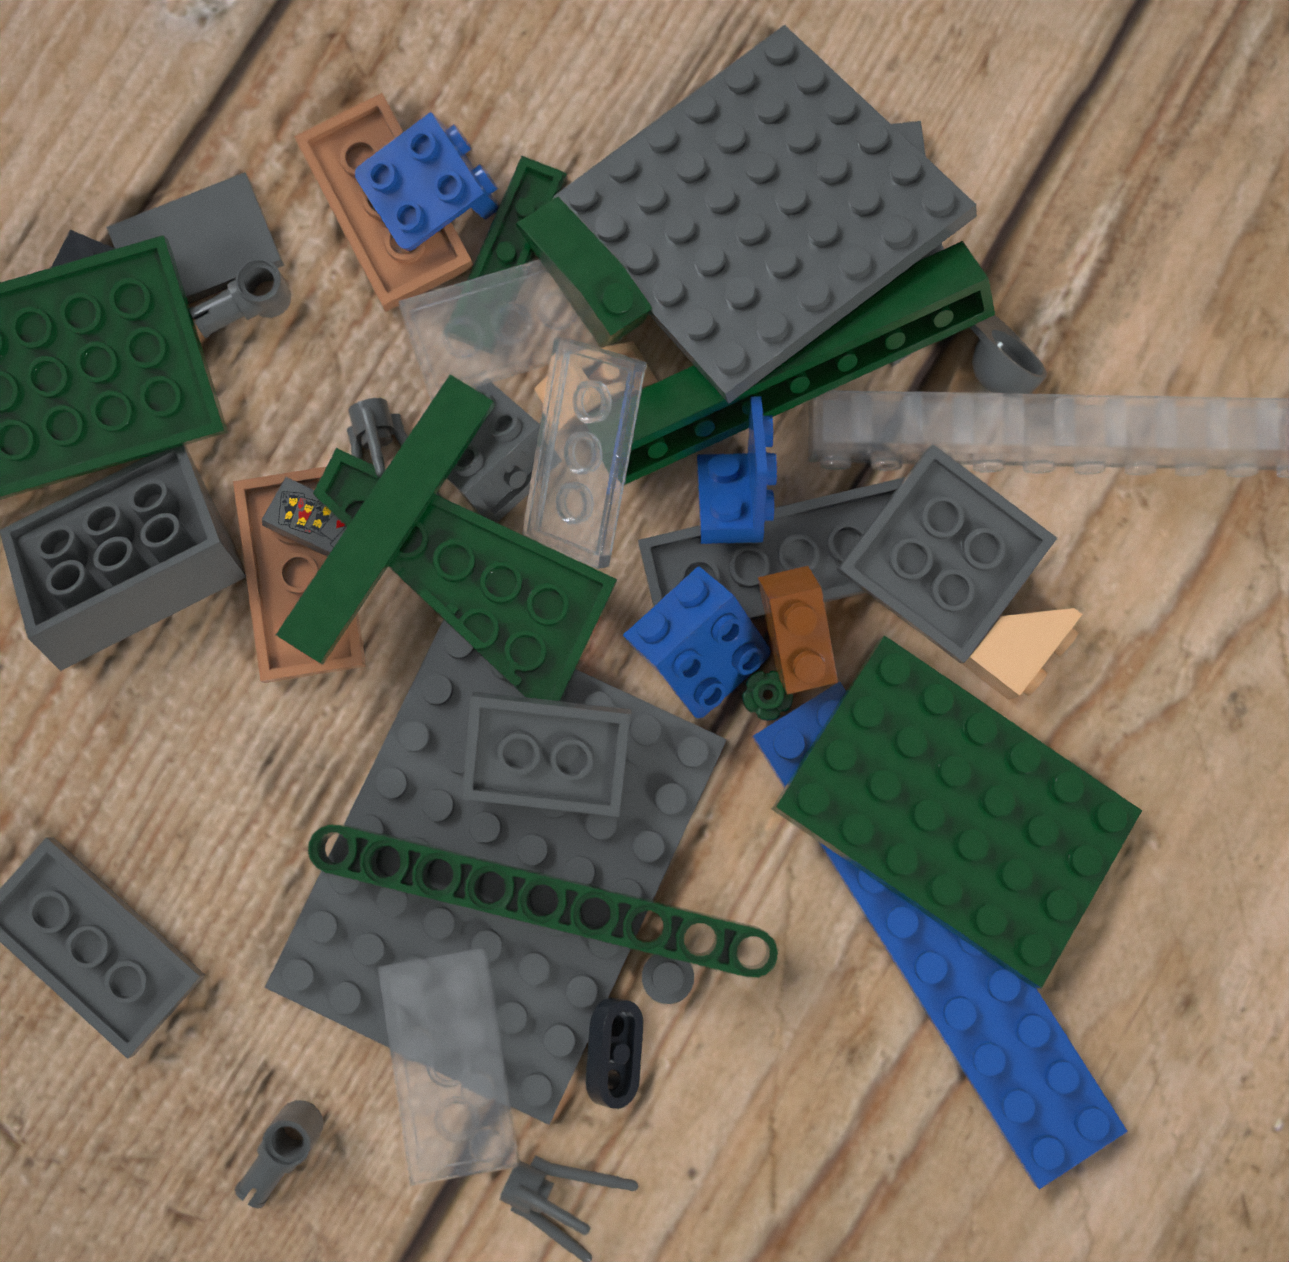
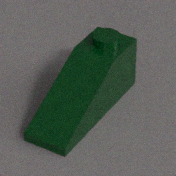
[516,196,652,348]

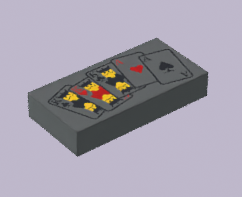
[261,477,347,557]

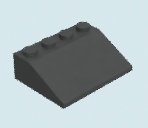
[0,445,246,671]

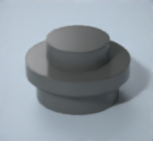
[642,954,694,1004]

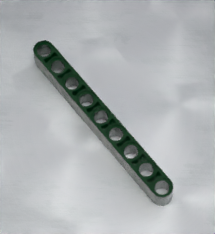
[308,824,778,978]

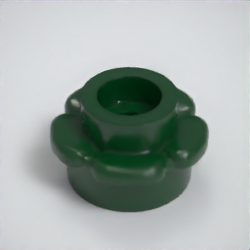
[742,670,793,721]

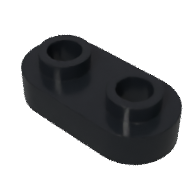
[586,998,644,1109]

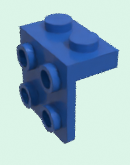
[355,112,499,251]
[623,566,771,718]

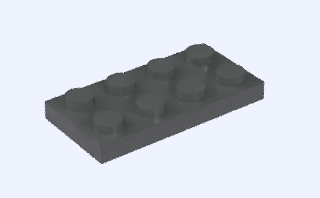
[0,837,205,1059]

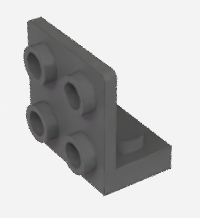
[447,380,565,523]

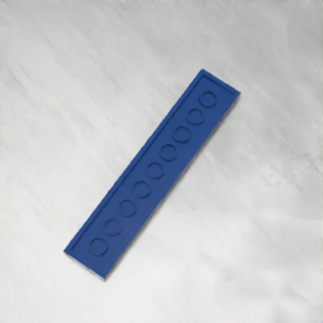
[752,682,1128,1190]

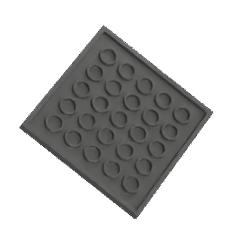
[552,25,977,404]

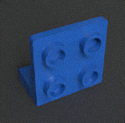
[697,396,777,544]

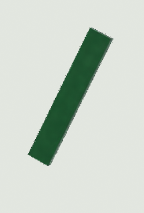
[276,374,495,665]

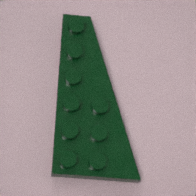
[313,448,617,701]

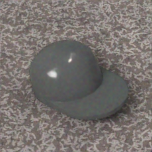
[970,315,1047,400]

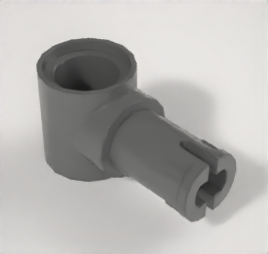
[189,258,292,338]
[235,1100,323,1208]

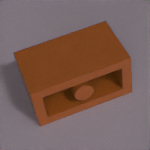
[758,566,838,695]

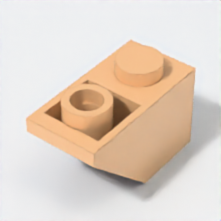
[961,608,1083,700]

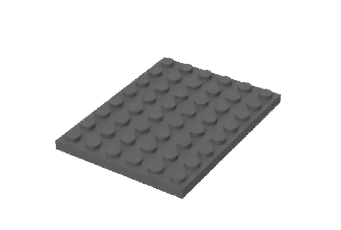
[264,619,727,1125]

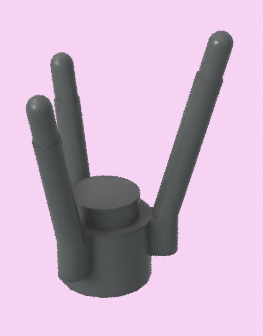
[347,398,441,497]
[499,1155,638,1262]

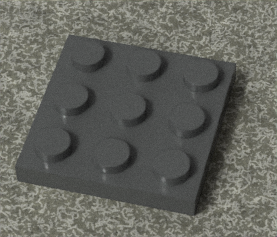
[836,444,1057,663]

